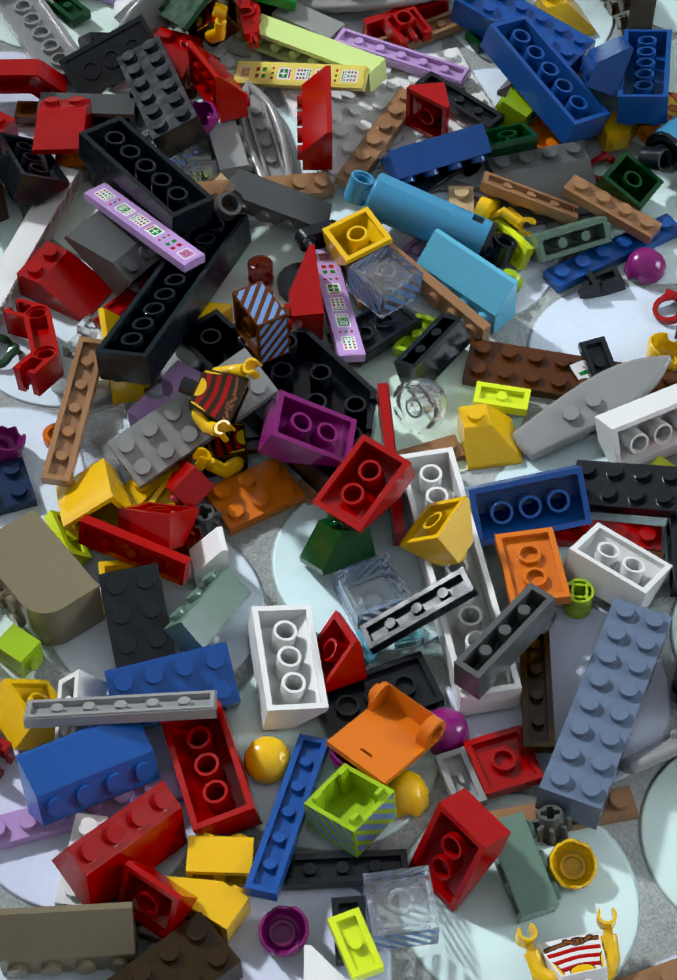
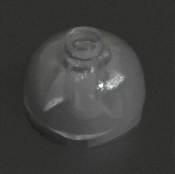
[393,378,448,434]

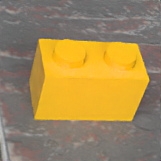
[186,833,255,887]

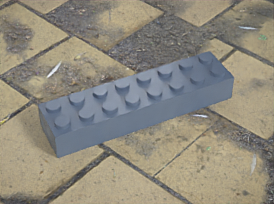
[535,597,672,830]

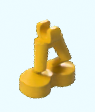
[473,196,536,236]

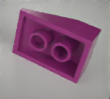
[258,390,357,467]

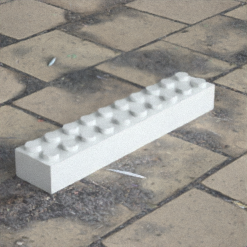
[400,447,522,716]

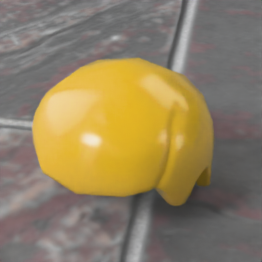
[646,332,677,371]
[244,736,291,784]
[386,770,430,819]
[548,838,597,890]

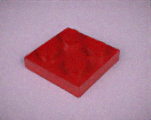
[462,725,544,800]

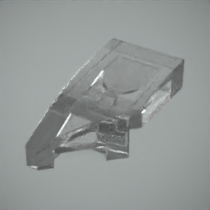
[63,314,99,359]

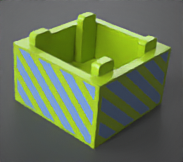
[304,763,398,858]

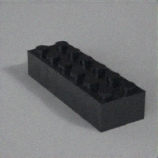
[116,35,209,158]
[79,116,214,237]

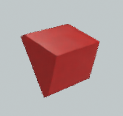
[405,82,450,138]
[317,610,367,692]
[117,860,197,939]

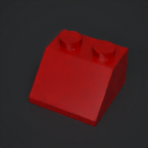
[118,502,199,550]

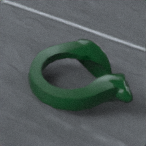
[0,334,22,368]

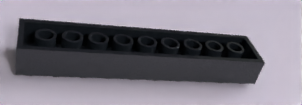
[95,212,252,385]

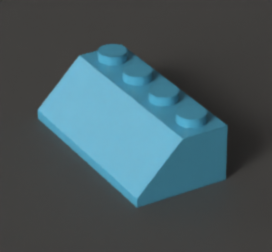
[416,229,518,334]

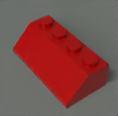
[186,40,250,123]
[297,65,332,170]
[161,700,262,835]
[52,781,187,904]

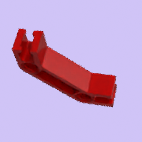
[0,59,67,99]
[2,298,64,396]

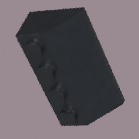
[0,132,69,206]

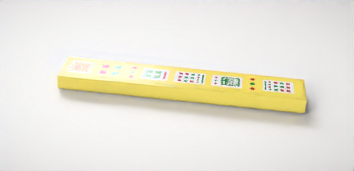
[234,61,370,92]

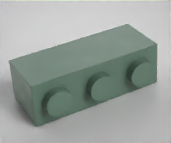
[525,216,612,262]
[163,567,251,652]
[494,811,561,924]

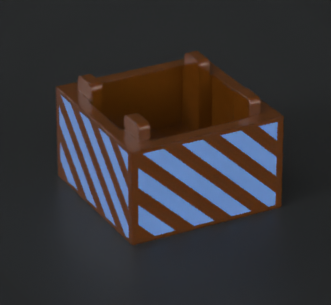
[232,280,291,364]

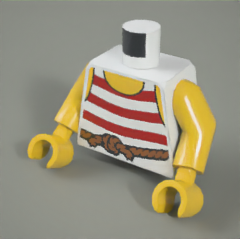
[515,907,621,980]

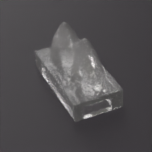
[213,32,251,70]

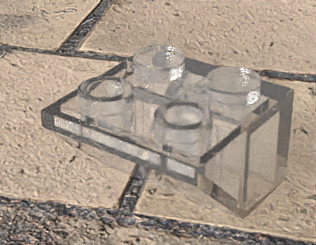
[79,402,130,470]

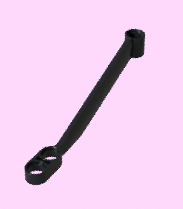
[294,161,481,252]

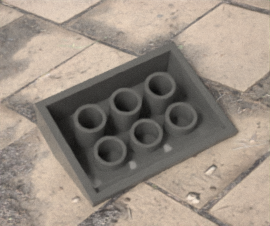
[486,140,596,230]
[64,210,164,296]

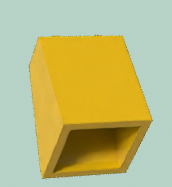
[56,458,132,551]

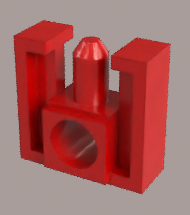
[381,6,433,48]

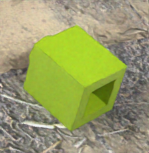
[0,624,45,678]

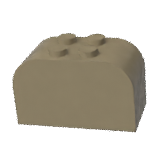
[0,509,105,646]

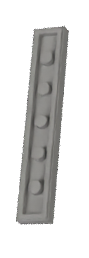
[23,690,218,729]

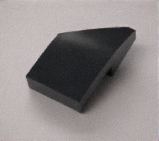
[578,265,626,299]

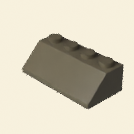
[0,902,138,978]

